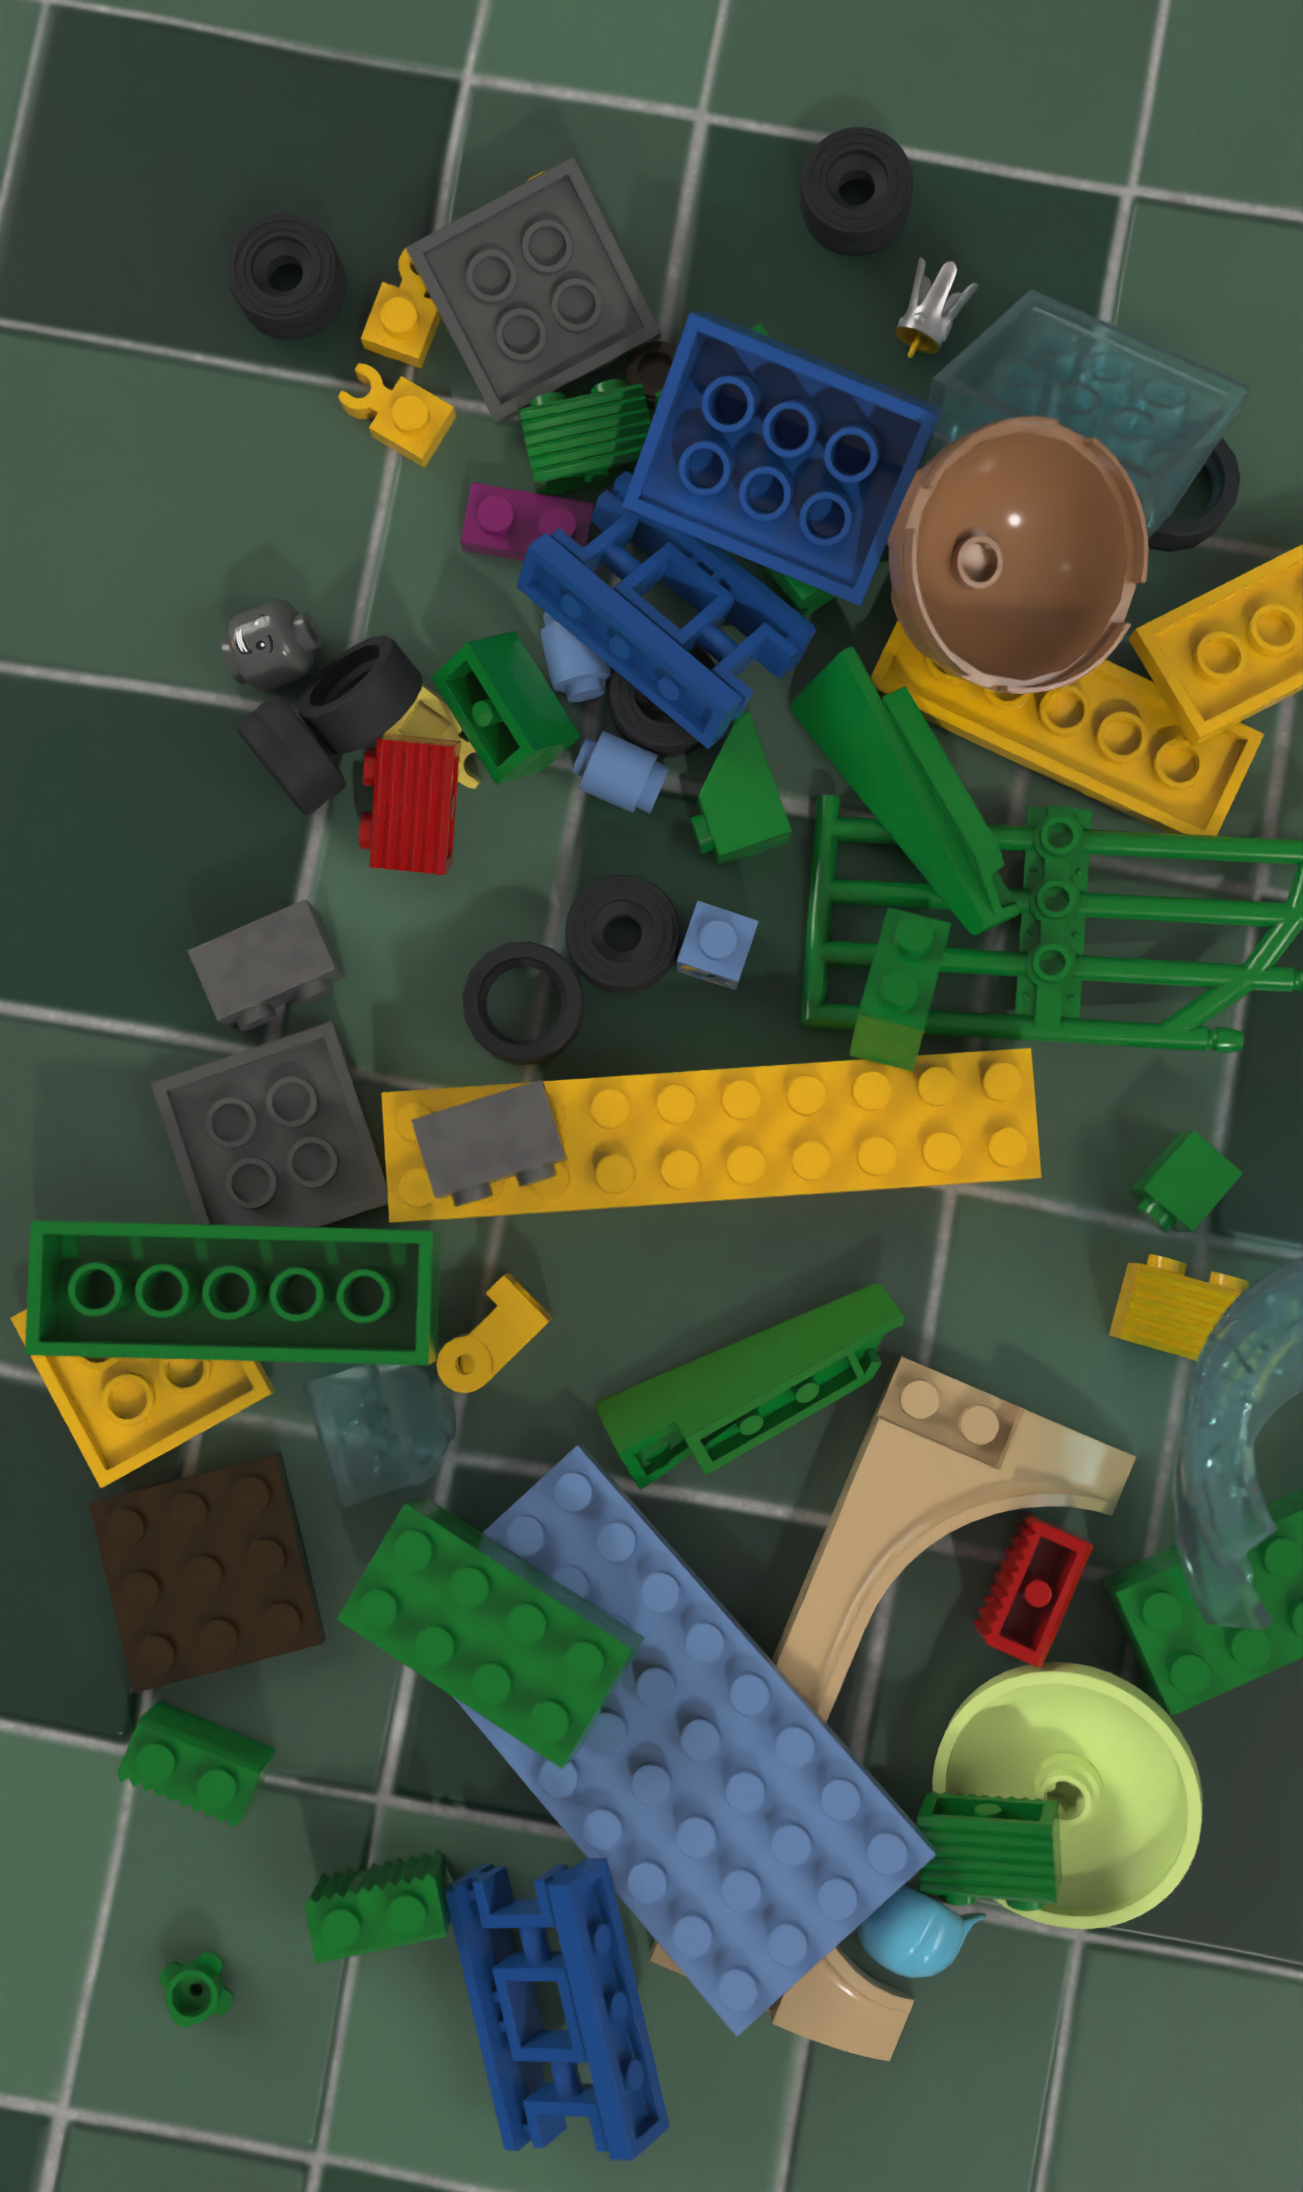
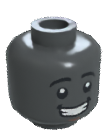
[221,599,321,692]

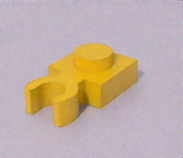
[361,248,441,369]
[338,363,457,468]

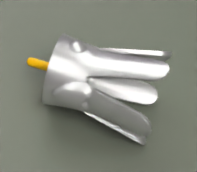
[895,257,979,358]

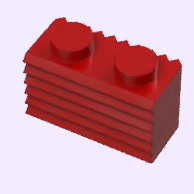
[359,734,461,875]
[972,1511,1094,1668]

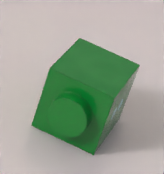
[1129,1130,1243,1233]

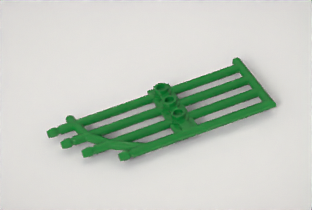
[800,795,1303,1053]

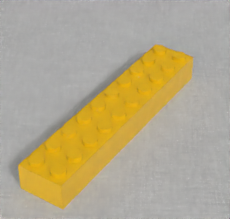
[381,1048,1042,1223]

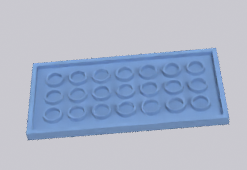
[453,1444,936,2037]

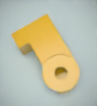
[436,1272,553,1393]

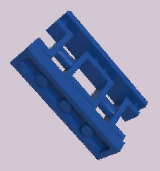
[516,471,816,749]
[445,1858,670,2161]

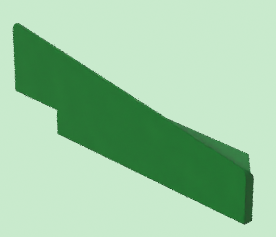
[790,646,1020,935]
[595,1283,905,1490]

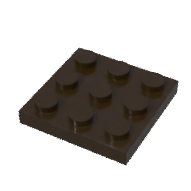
[89,1452,326,1693]

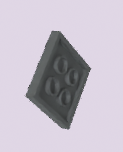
[406,156,661,426]
[150,1021,388,1227]

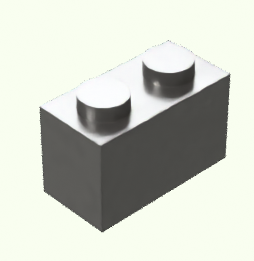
[188,899,345,1031]
[411,1080,568,1207]

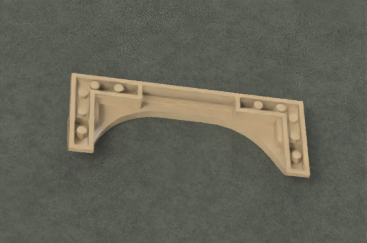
[650,1355,1136,2061]

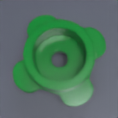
[160,1950,234,2027]

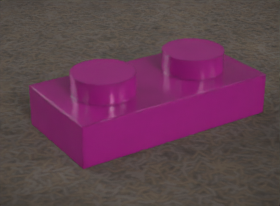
[460,482,595,561]

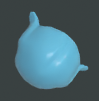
[857,1885,986,1978]

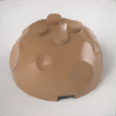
[887,416,1148,694]

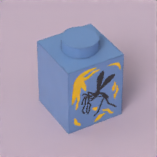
[676,900,759,991]

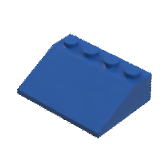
[622,310,944,606]

